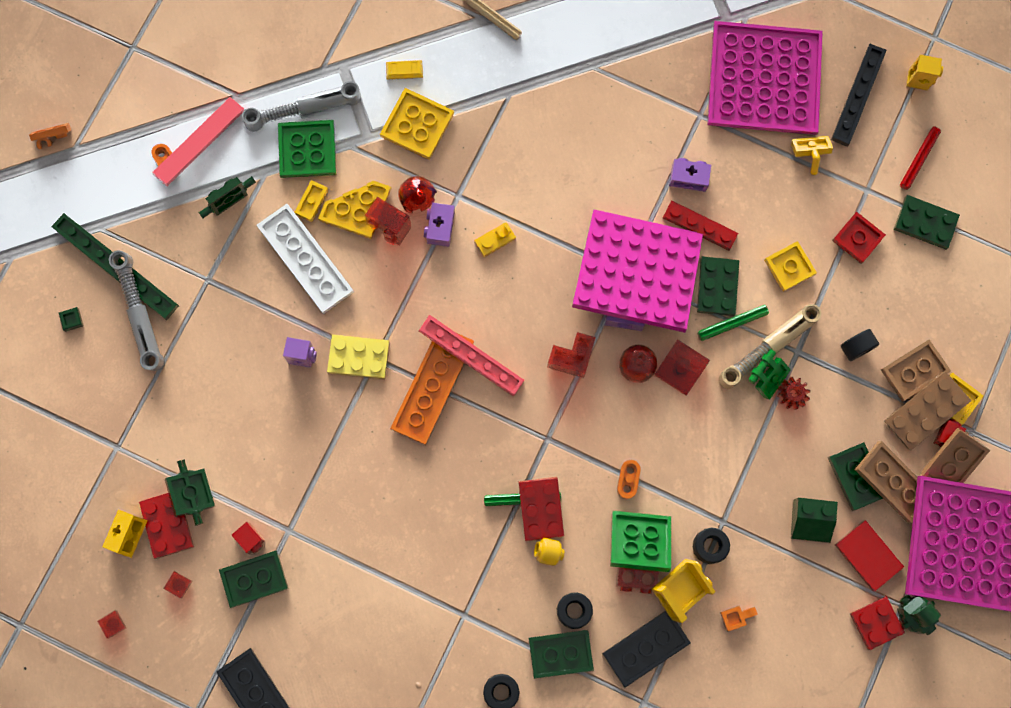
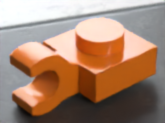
[720,606,758,632]

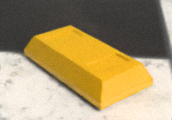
[386,60,423,80]

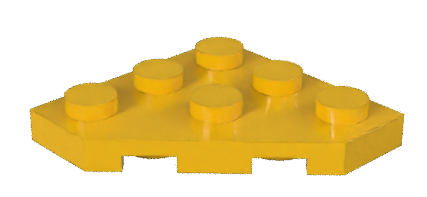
[318,181,391,239]

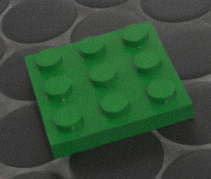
[278,120,337,178]
[610,511,671,572]

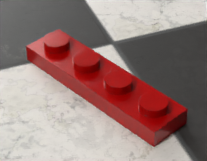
[663,200,738,251]

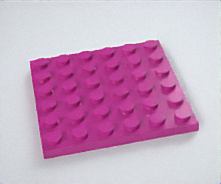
[707,21,823,135]
[572,209,703,333]
[905,476,1011,612]

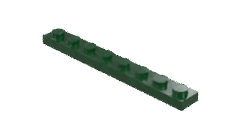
[51,213,179,320]

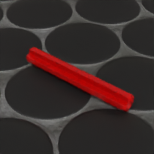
[900,126,941,190]

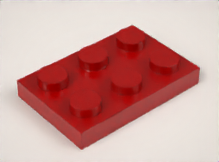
[518,477,564,541]
[139,493,194,559]

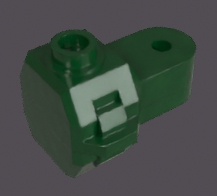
[898,595,941,635]

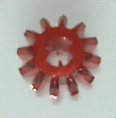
[777,377,811,410]

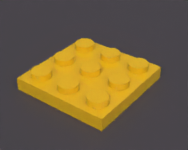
[380,88,454,160]

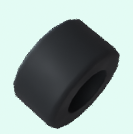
[840,329,879,361]
[692,527,730,564]
[557,592,593,629]
[483,674,520,708]

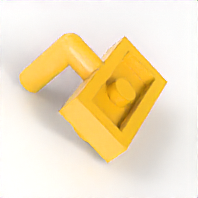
[791,136,833,175]

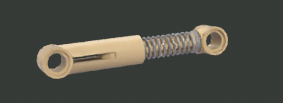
[719,304,822,389]

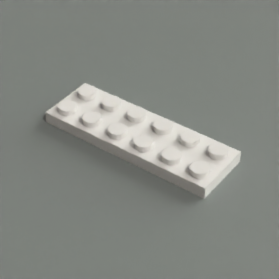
[257,204,354,314]

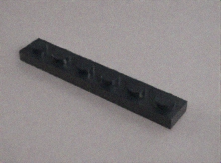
[831,43,887,147]

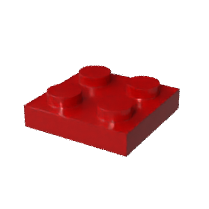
[832,211,886,264]
[850,596,905,650]

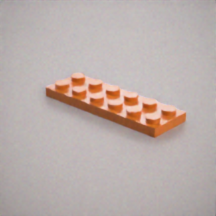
[390,333,474,445]

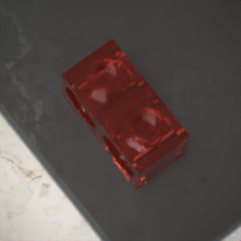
[616,567,659,594]

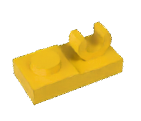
[474,222,516,257]

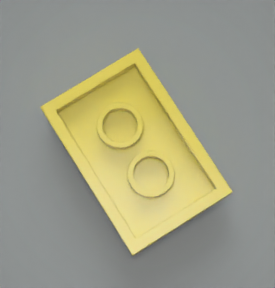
[327,334,390,379]

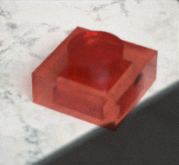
[163,571,192,599]
[97,610,127,639]

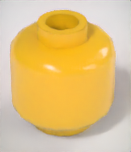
[534,538,565,566]

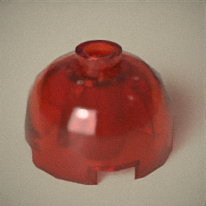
[398,176,437,213]
[619,344,657,383]

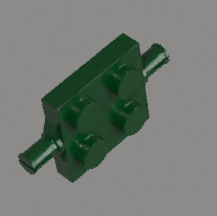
[198,176,256,219]
[165,459,215,526]

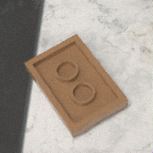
[881,340,951,402]
[921,428,990,483]

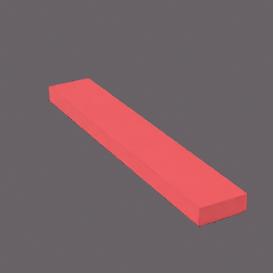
[152,97,244,186]
[418,315,524,396]

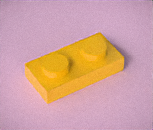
[294,180,328,222]

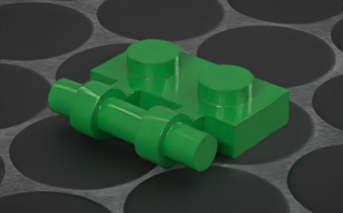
[748,349,791,400]

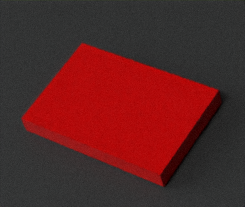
[835,520,904,592]

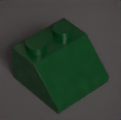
[791,497,838,543]

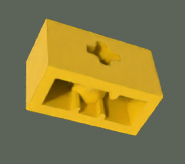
[906,54,943,91]
[102,510,148,558]

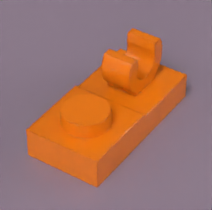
[29,123,71,149]

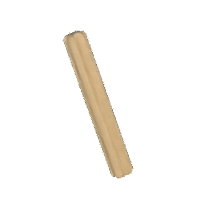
[463,0,522,40]

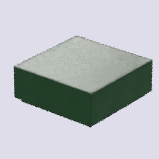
[59,307,84,332]

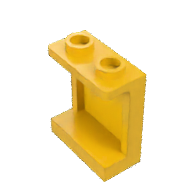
[652,559,715,623]

